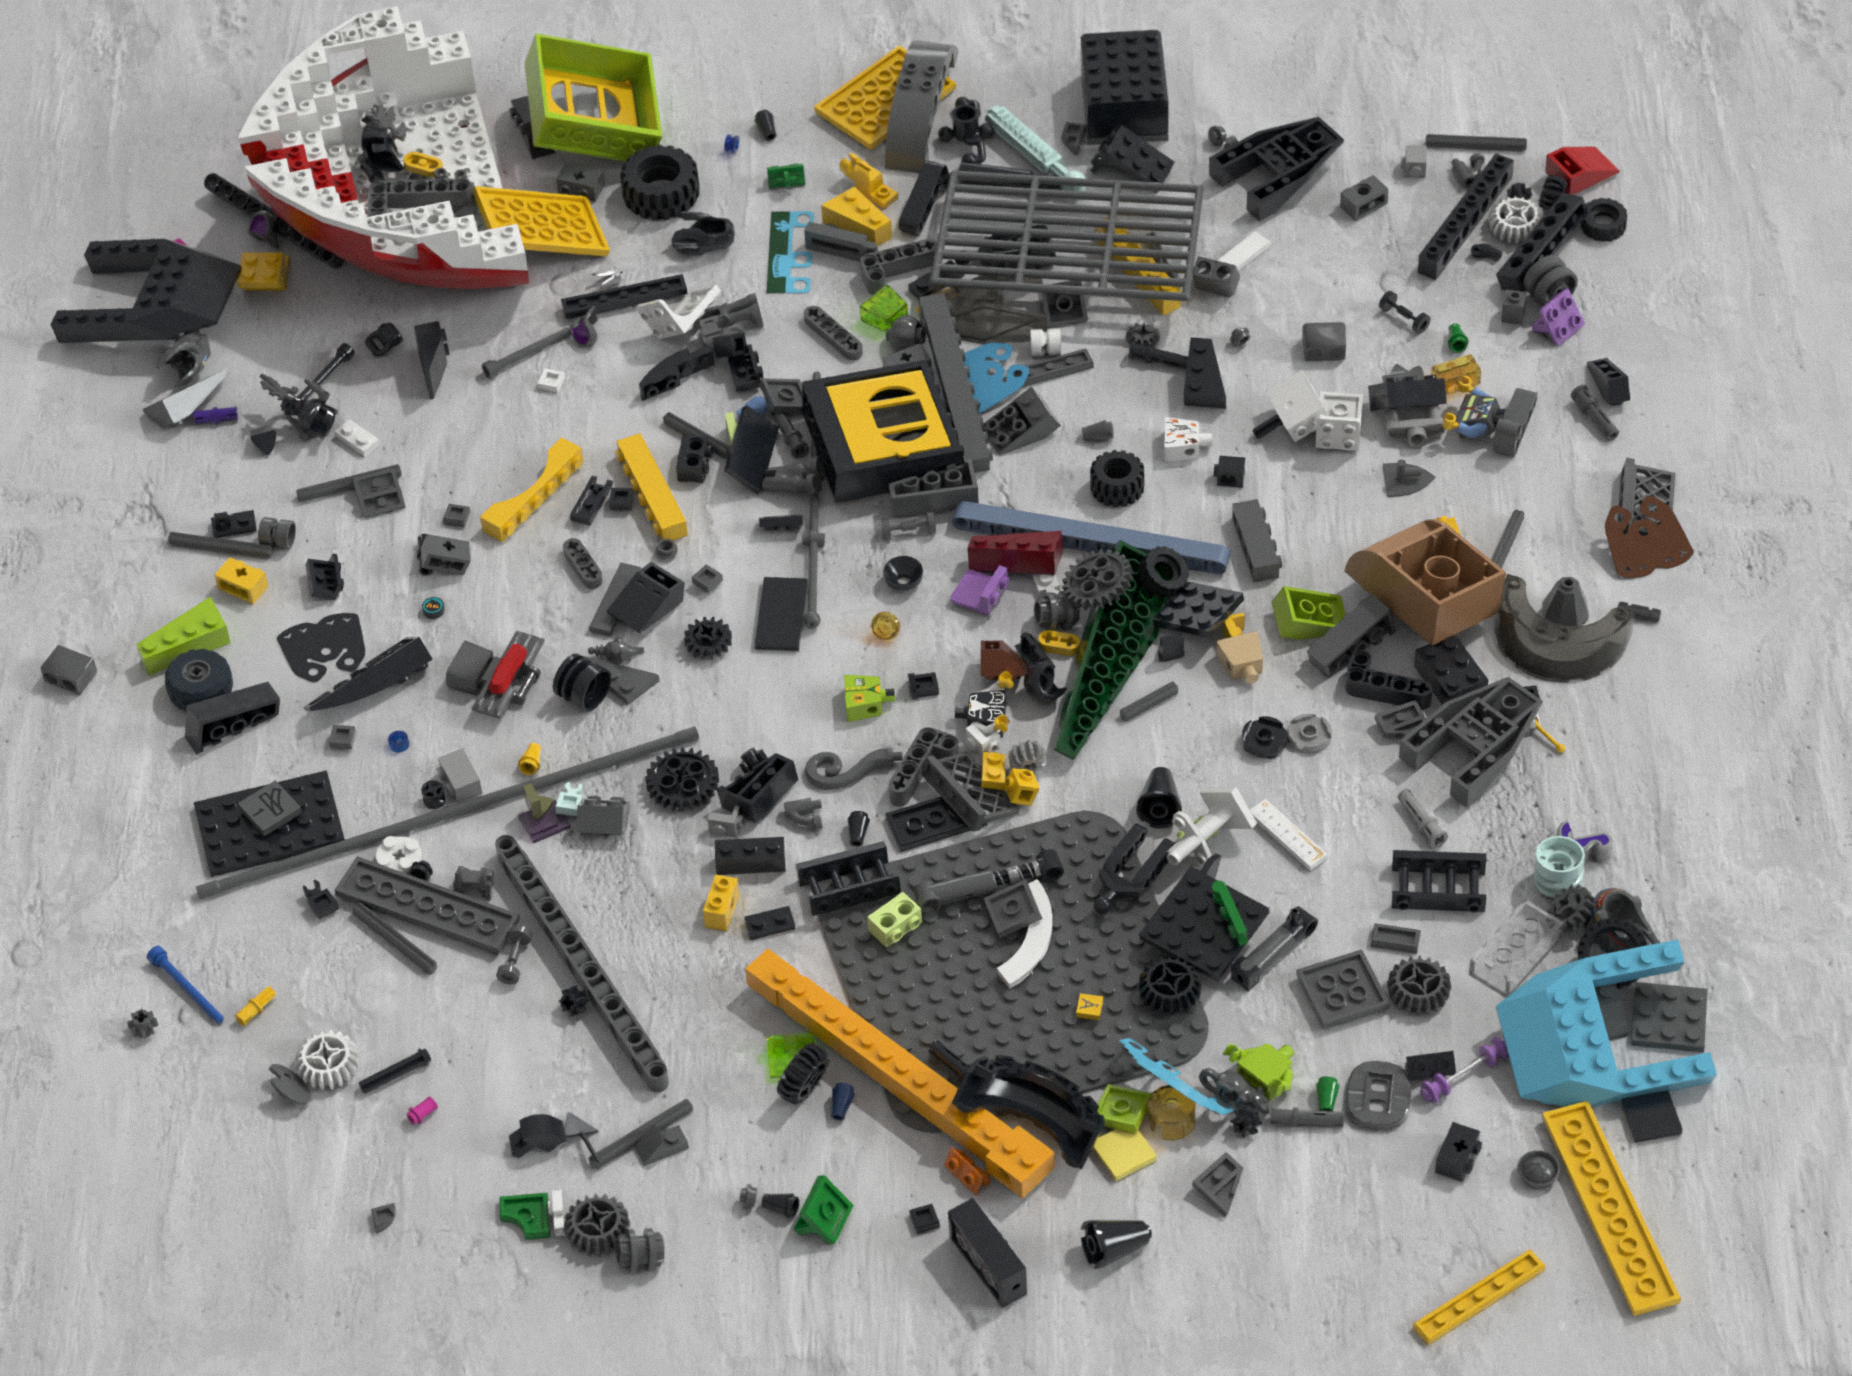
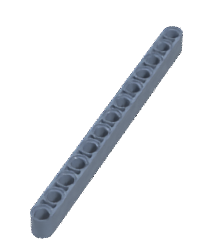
[952,501,1231,574]

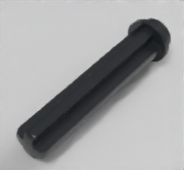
[359,1048,431,1093]

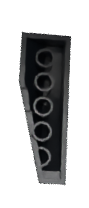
[303,637,433,711]

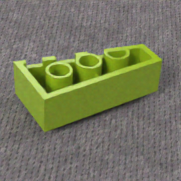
[136,596,231,676]

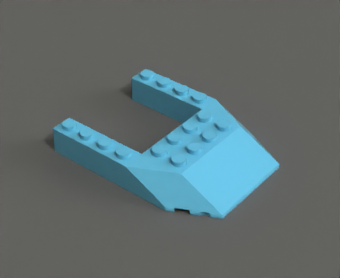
[1496,940,1717,1107]

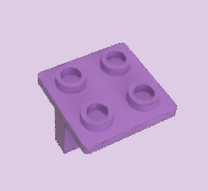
[1531,289,1585,346]

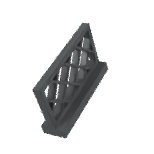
[1617,457,1675,536]
[921,751,1020,832]

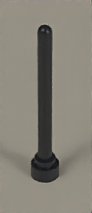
[284,343,355,416]

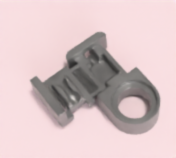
[697,315,743,350]

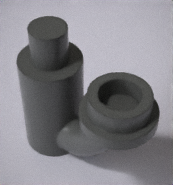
[1451,153,1485,188]
[784,798,822,832]

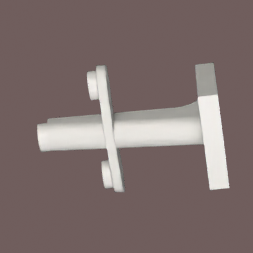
[1167,787,1257,866]

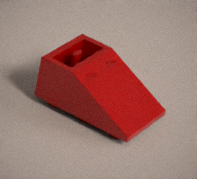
[1545,146,1620,195]

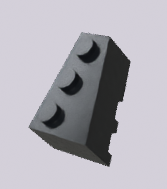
[1183,337,1226,409]
[717,753,799,823]

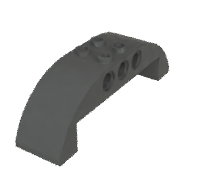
[885,40,958,173]

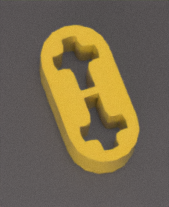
[1038,630,1080,656]

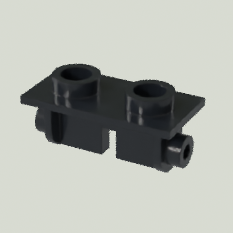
[1015,632,1056,669]
[1405,1051,1456,1081]

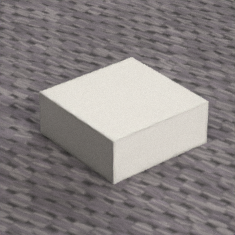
[537,368,565,393]

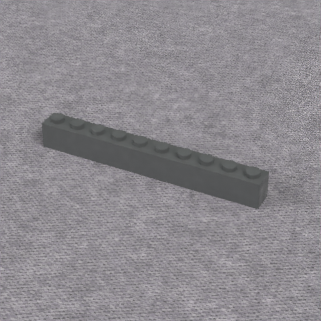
[920,293,993,473]

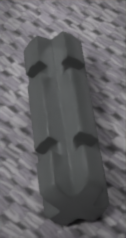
[1617,601,1661,622]

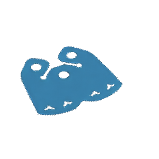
[964,343,1029,413]

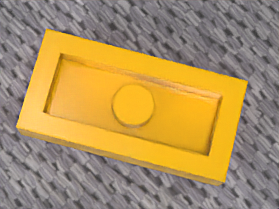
[981,752,1006,790]

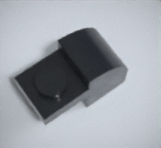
[509,1114,566,1158]

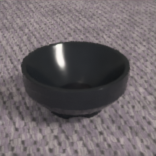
[883,556,923,591]

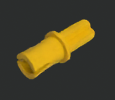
[234,986,276,1026]

